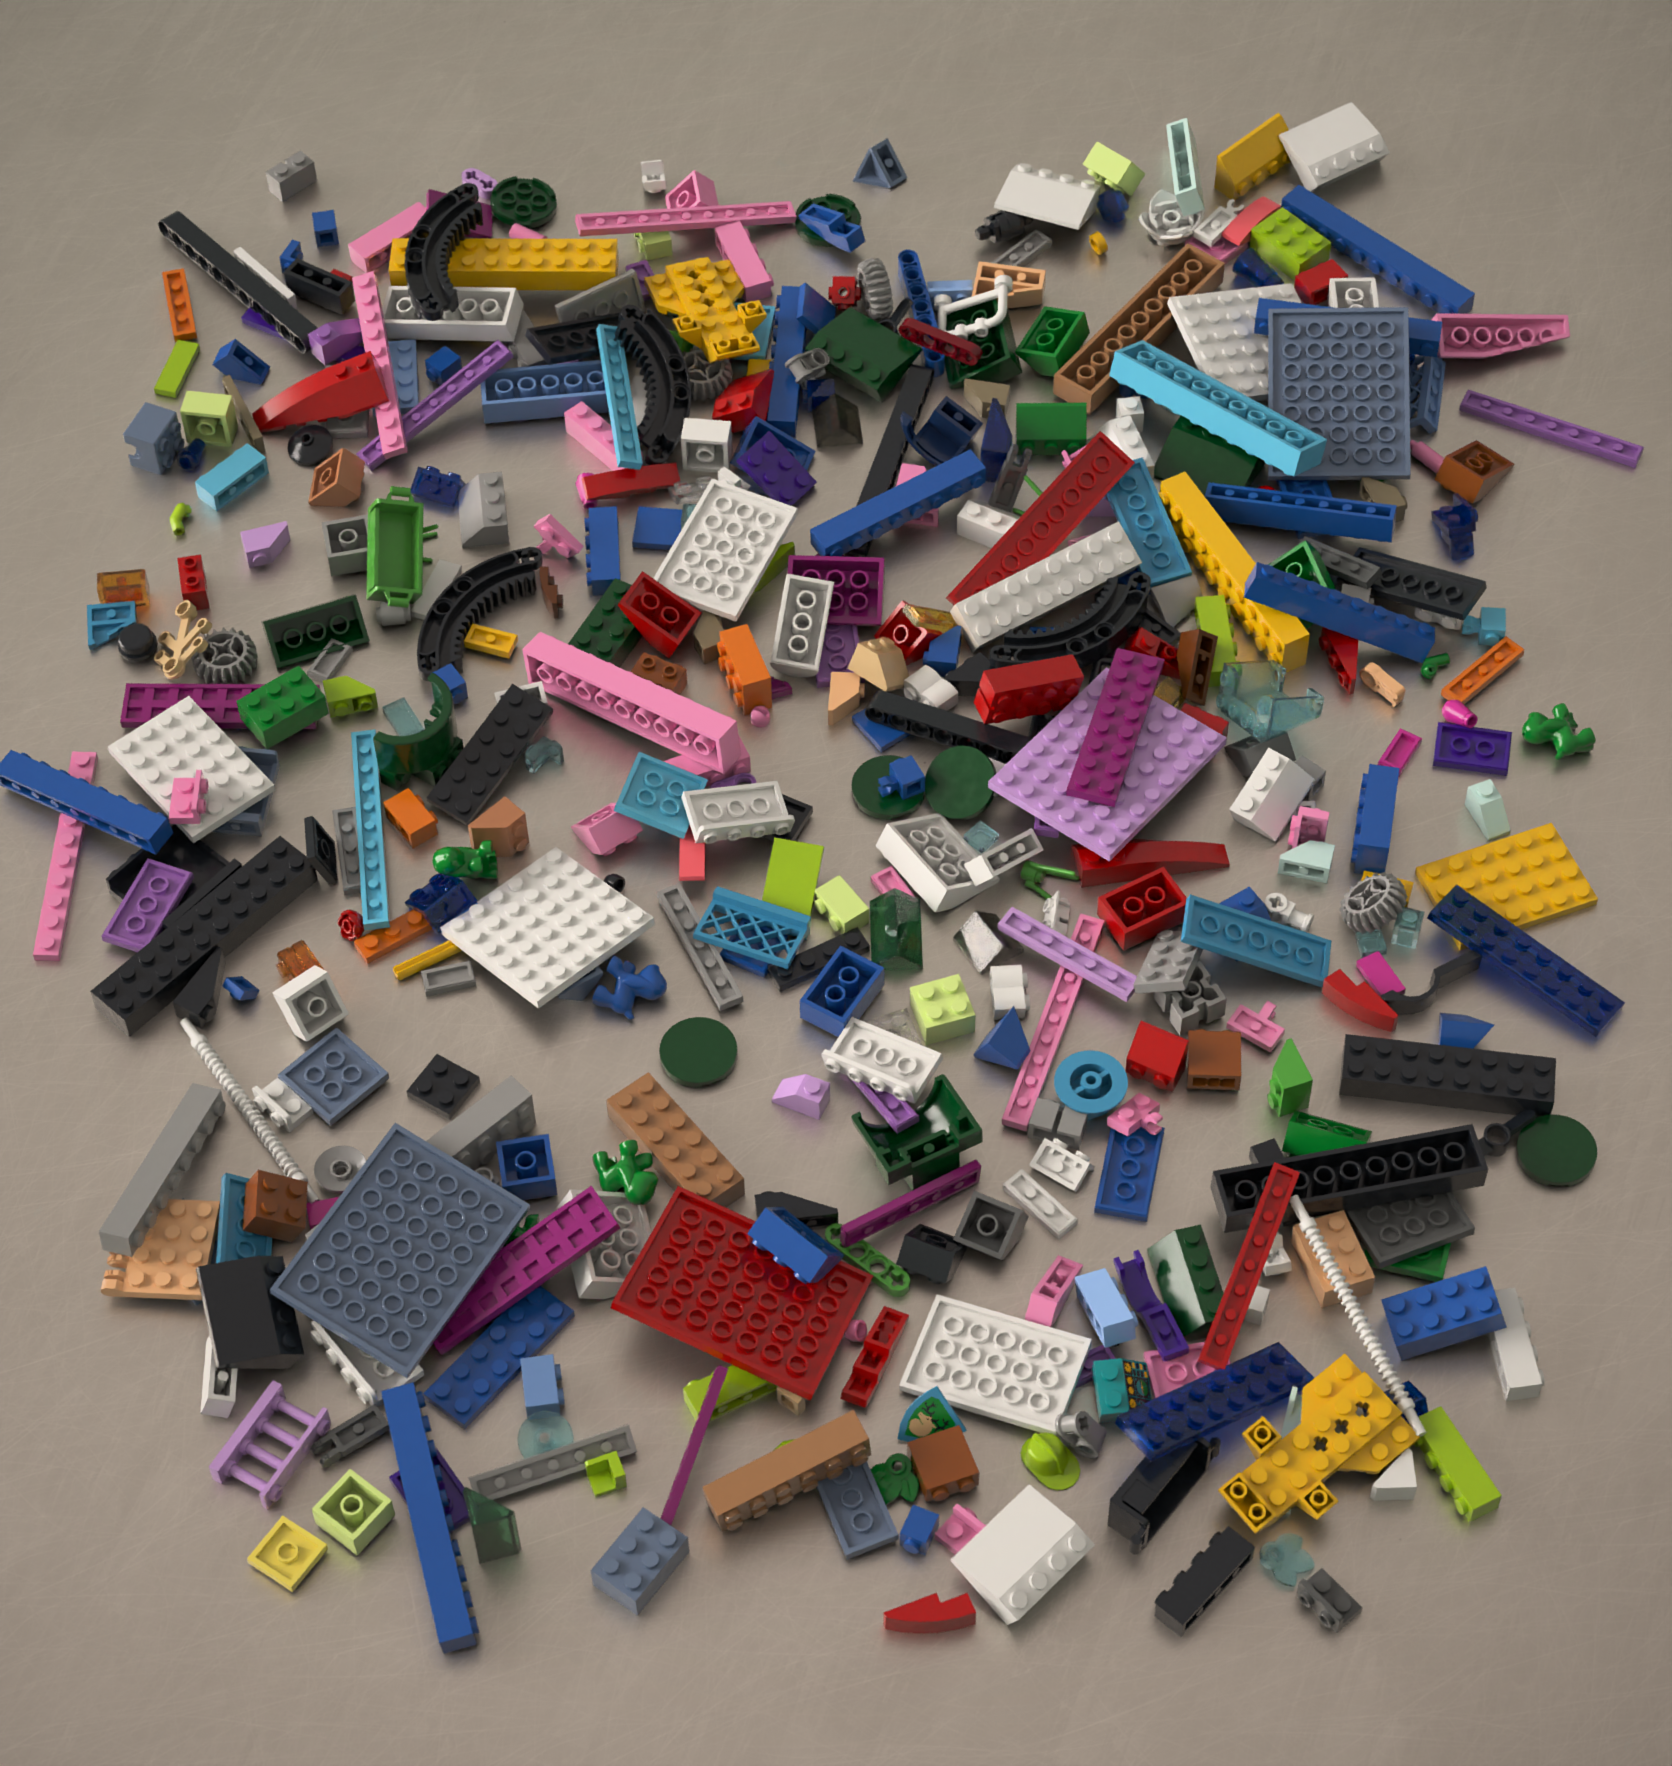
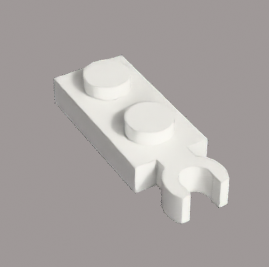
[1193,199,1244,247]

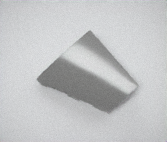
[1150,574,1203,628]

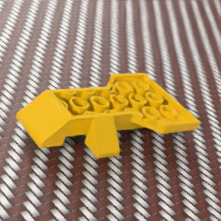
[644,257,767,363]
[1218,1353,1420,1534]

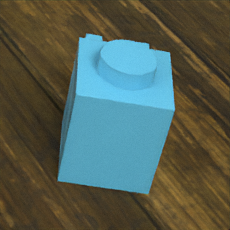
[1462,607,1506,646]

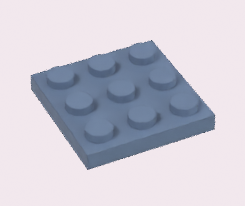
[278,1027,389,1126]

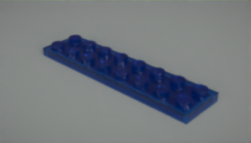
[1427,884,1625,1037]
[1115,1342,1314,1462]

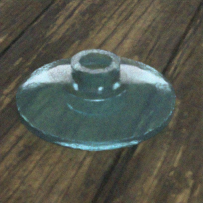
[518,1411,573,1458]

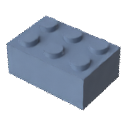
[591,1507,689,1616]

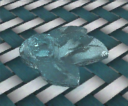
[1260,1534,1315,1587]

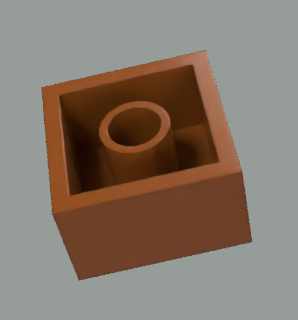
[243,1169,308,1243]

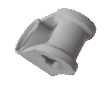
[785,348,829,384]
[1055,1411,1107,1459]

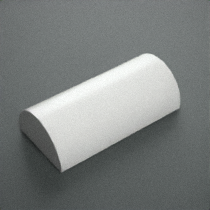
[770,574,834,677]

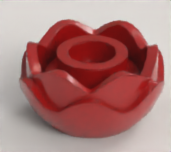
[337,909,364,941]

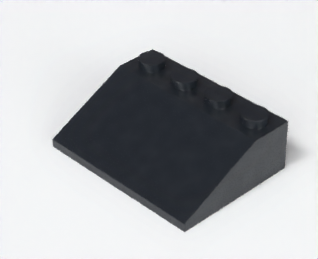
[196,1255,304,1369]

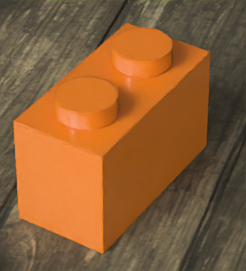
[383,788,438,849]

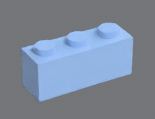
[1075,1268,1138,1348]

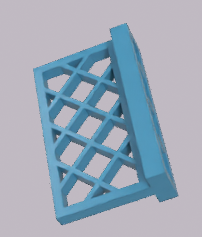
[693,886,811,969]

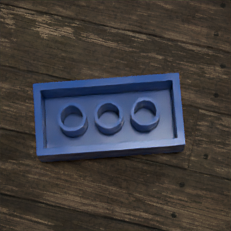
[1350,764,1400,875]
[1381,1266,1507,1361]

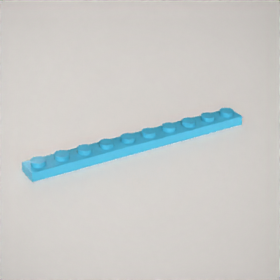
[351,729,390,931]

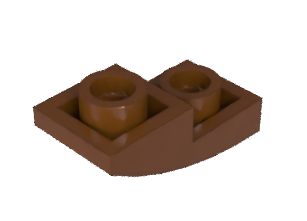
[539,566,563,619]

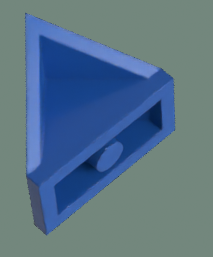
[973,1006,1031,1070]
[1438,1013,1494,1049]

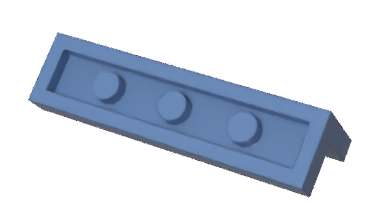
[1409,355,1446,434]

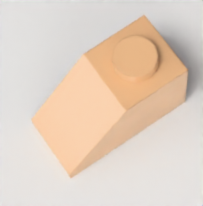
[828,672,865,725]

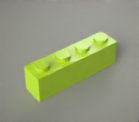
[1194,595,1241,687]
[683,1365,778,1422]
[1414,1406,1502,1522]

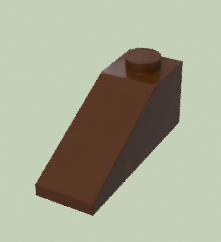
[1177,629,1218,706]

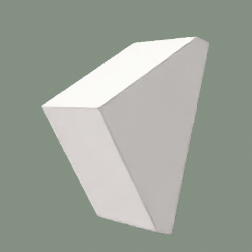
[1370,1448,1417,1501]

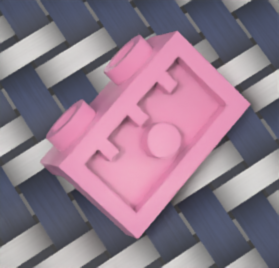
[169,770,208,824]
[935,1504,987,1555]

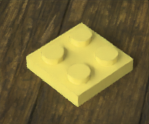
[247,1516,328,1592]

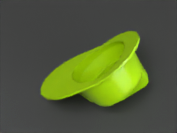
[1021,1432,1080,1490]

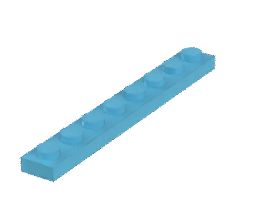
[596,324,643,470]

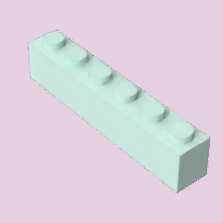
[1166,118,1205,216]

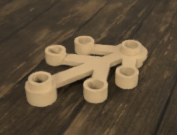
[154,600,212,680]

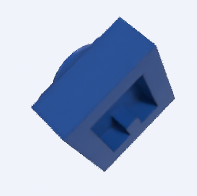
[279,239,303,273]

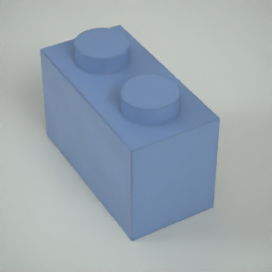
[520,1354,565,1420]

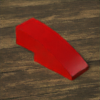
[1322,969,1398,1032]
[883,1593,976,1634]

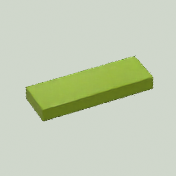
[154,340,200,398]

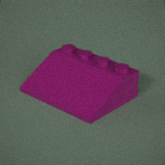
[788,555,885,626]

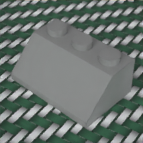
[457,472,509,548]

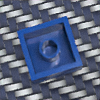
[496,1134,558,1200]

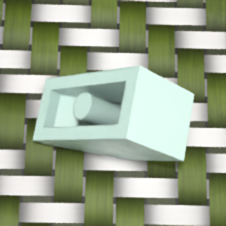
[1464,779,1511,841]
[1278,840,1335,883]

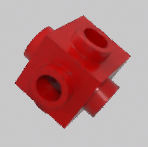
[828,276,861,310]

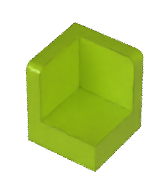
[585,1451,627,1497]

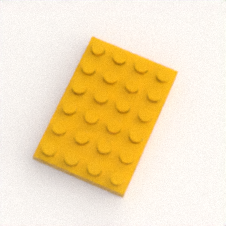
[1415,823,1598,950]

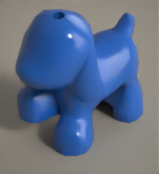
[592,956,667,1020]

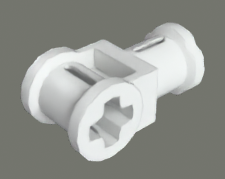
[1265,893,1314,932]

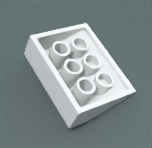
[1278,102,1390,192]
[994,163,1101,230]
[876,813,1000,913]
[558,1189,651,1299]
[950,1484,1095,1625]

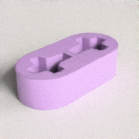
[462,168,498,199]

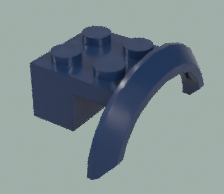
[900,396,983,466]

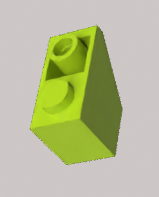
[322,676,378,718]

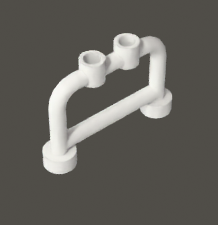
[934,275,1013,340]

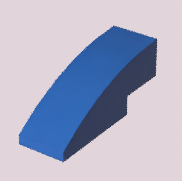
[798,204,865,253]

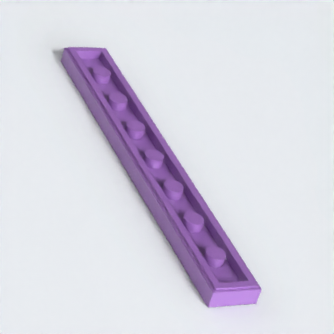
[356,340,514,471]
[1459,389,1644,468]

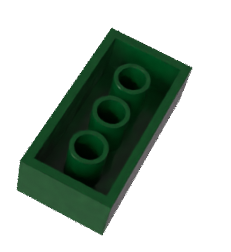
[568,578,642,668]

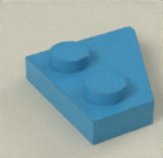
[87,601,137,650]

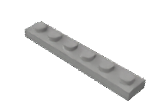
[657,883,744,1011]
[468,1424,637,1505]

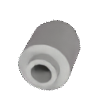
[376,601,412,626]

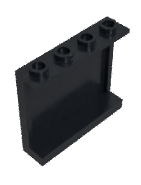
[106,823,242,931]

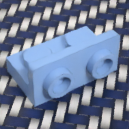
[927,280,973,307]

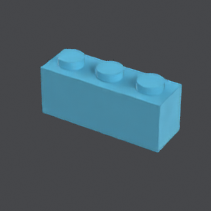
[195,443,269,512]

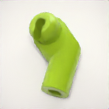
[169,503,192,536]

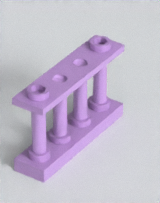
[209,1380,331,1509]

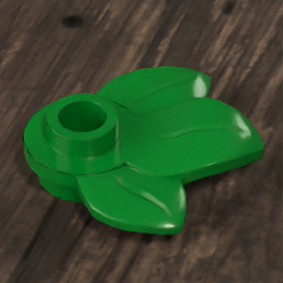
[870,1453,919,1505]

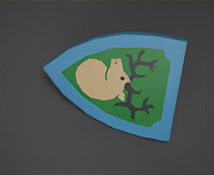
[897,1386,967,1442]

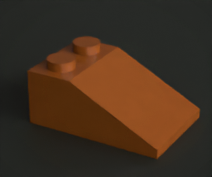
[1434,440,1514,504]

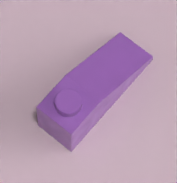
[308,318,363,365]

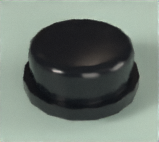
[118,623,158,662]

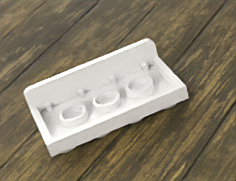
[681,781,795,844]
[822,1017,943,1104]
[310,1320,424,1407]

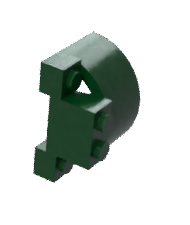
[373,673,464,791]
[851,1074,983,1191]

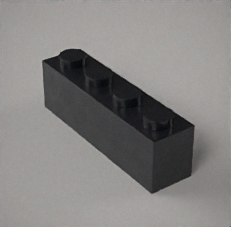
[1154,1526,1255,1637]

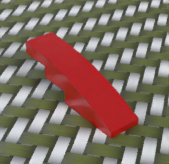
[582,463,681,501]
[840,1306,909,1408]

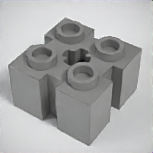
[1154,961,1227,1036]

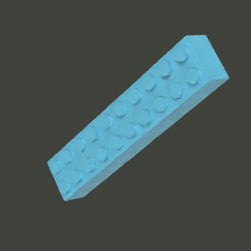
[1109,340,1327,476]

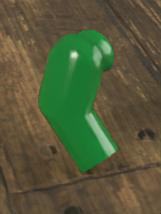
[1421,653,1450,679]

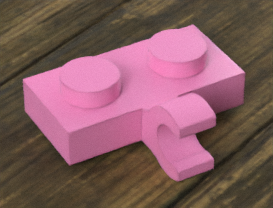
[534,514,584,559]
[1226,1001,1285,1053]
[1107,1093,1163,1137]

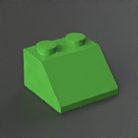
[1267,1038,1313,1117]

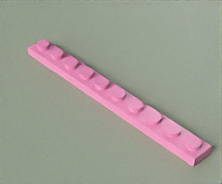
[575,201,796,236]
[352,271,408,459]
[33,752,98,961]
[1002,914,1105,1132]

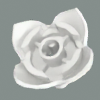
[1139,189,1204,247]

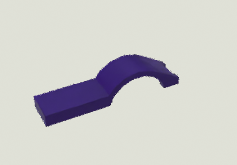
[1113,1250,1189,1362]

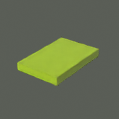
[762,837,824,916]

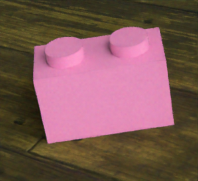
[665,170,718,209]
[571,803,643,856]

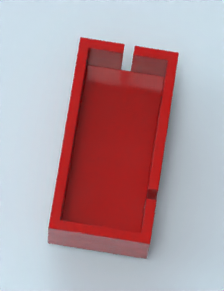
[974,654,1084,724]

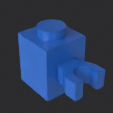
[878,755,925,800]

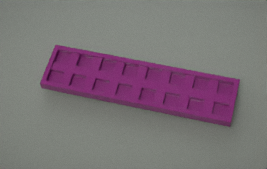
[1066,648,1165,807]
[120,683,321,729]
[433,1186,621,1355]

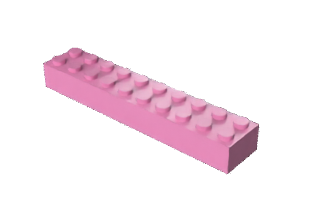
[522,632,741,774]

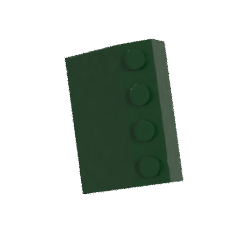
[936,298,1022,389]
[805,307,922,403]
[1154,415,1265,496]

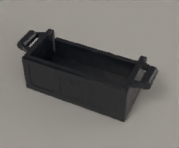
[1108,1420,1221,1554]

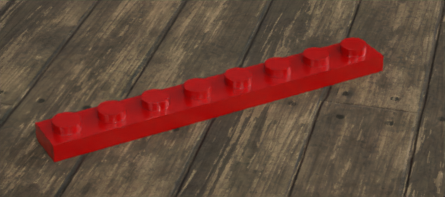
[1197,1162,1300,1372]

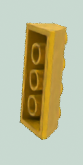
[1214,113,1291,200]

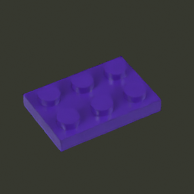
[736,431,817,506]

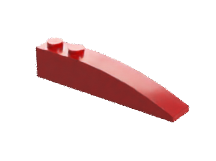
[252,351,389,433]
[1072,839,1230,888]

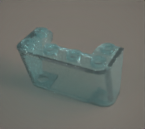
[1216,660,1325,742]

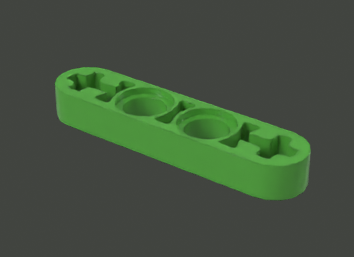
[825,1223,910,1297]

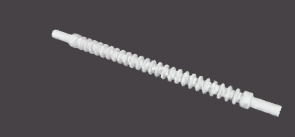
[180,1018,320,1204]
[1289,1195,1427,1437]

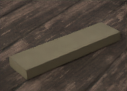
[222,375,266,453]

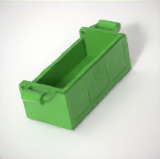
[366,486,424,608]

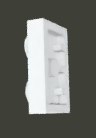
[252,1077,313,1133]
[1029,1137,1094,1192]

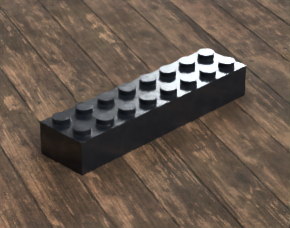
[1339,1034,1556,1117]

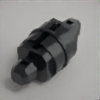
[975,210,1034,243]

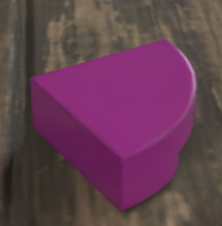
[770,676,792,700]

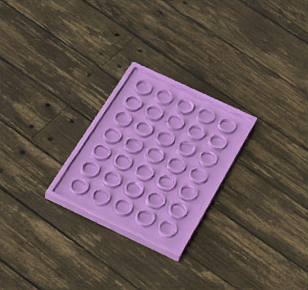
[988,667,1227,862]

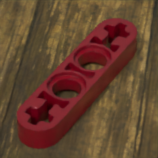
[899,318,983,366]

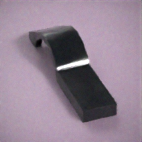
[1381,948,1483,1014]

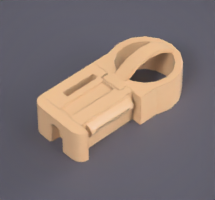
[1359,662,1406,707]

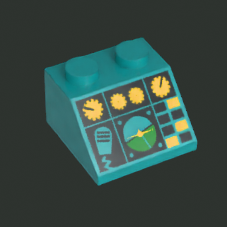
[1092,1358,1153,1423]

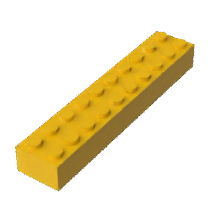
[389,238,619,291]
[1158,472,1310,675]

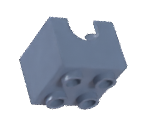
[123,402,185,475]

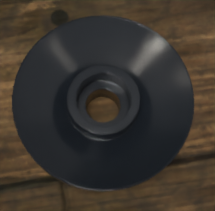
[287,424,333,465]

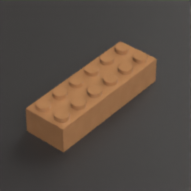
[606,1072,745,1207]
[702,1410,871,1532]

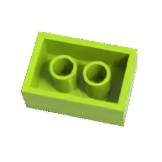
[1249,207,1331,281]

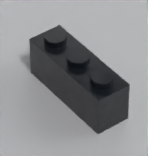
[284,258,355,315]

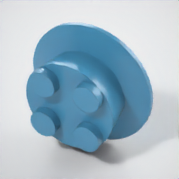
[1054,1050,1128,1121]

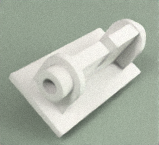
[1042,891,1071,936]

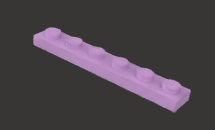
[998,907,1137,1002]

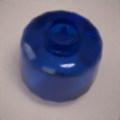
[1096,188,1129,223]

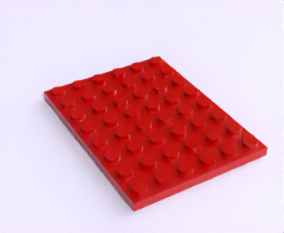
[611,1186,873,1401]

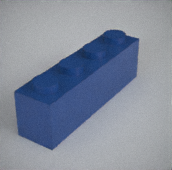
[584,506,621,596]

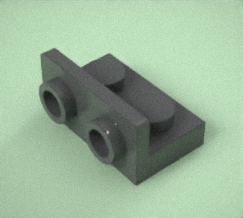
[1297,1568,1362,1633]

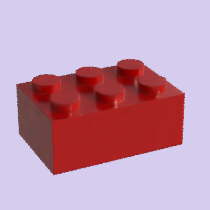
[1097,866,1187,951]

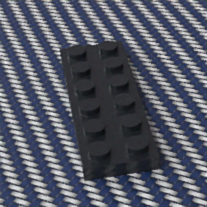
[525,313,633,365]
[1336,547,1487,621]
[426,683,553,827]

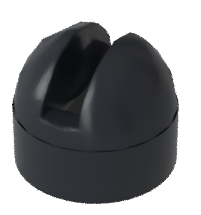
[603,874,625,893]

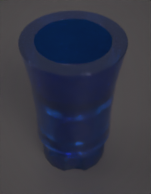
[1232,248,1284,287]

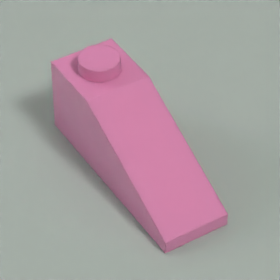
[1025,1255,1083,1327]

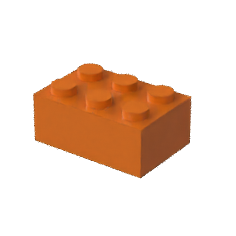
[717,624,772,716]

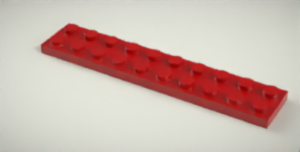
[946,431,1135,605]

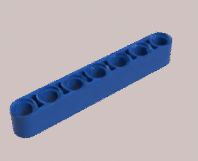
[898,250,945,377]

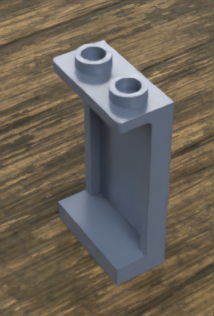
[213,746,280,837]

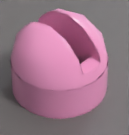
[751,706,770,727]
[845,1320,867,1342]

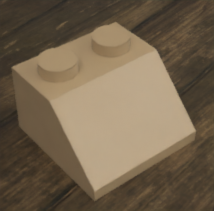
[848,637,909,692]

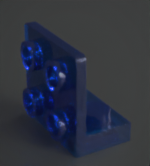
[405,873,478,934]

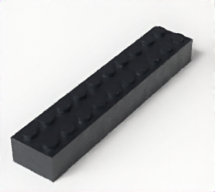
[90,836,318,1037]
[1210,1124,1488,1233]

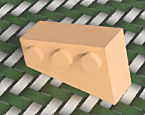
[972,261,1046,309]

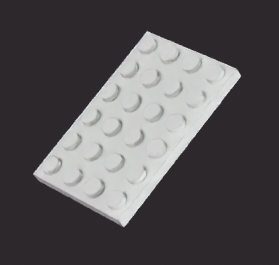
[653,478,798,621]
[108,696,275,843]
[899,1295,1092,1436]

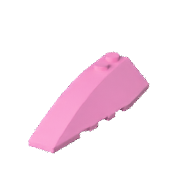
[1432,313,1570,359]

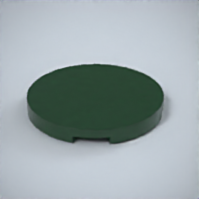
[490,176,557,228]
[795,194,861,247]
[925,746,997,820]
[852,755,925,820]
[659,1017,738,1088]
[1516,1114,1597,1186]

